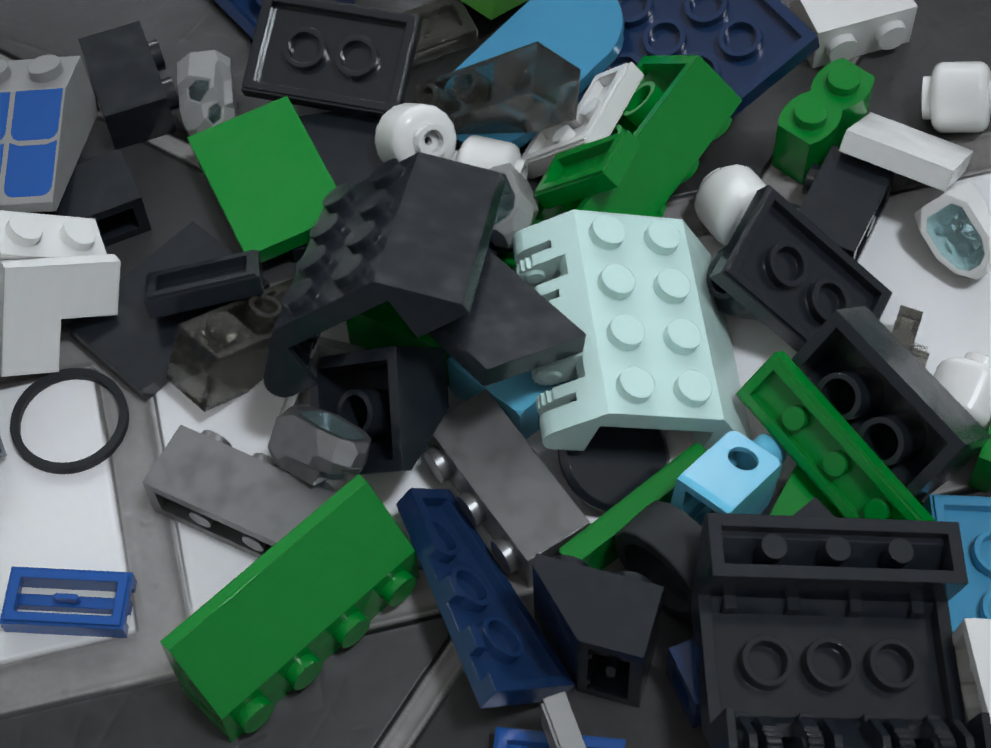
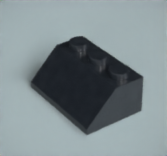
[791,306,991,503]

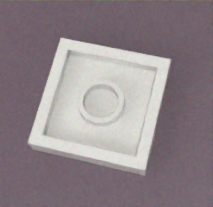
[839,112,973,192]

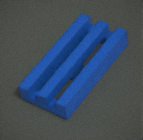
[0,566,137,638]

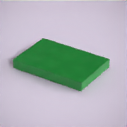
[187,96,336,262]

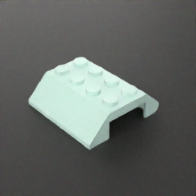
[512,209,753,451]

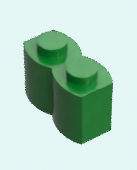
[771,58,875,185]

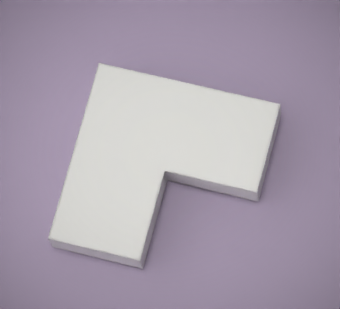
[521,62,644,179]
[0,254,121,377]

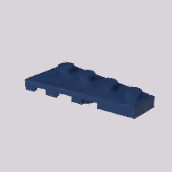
[396,488,576,709]

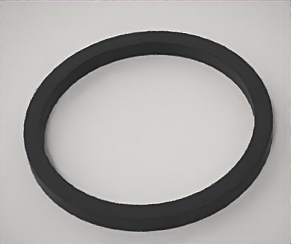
[10,368,129,474]

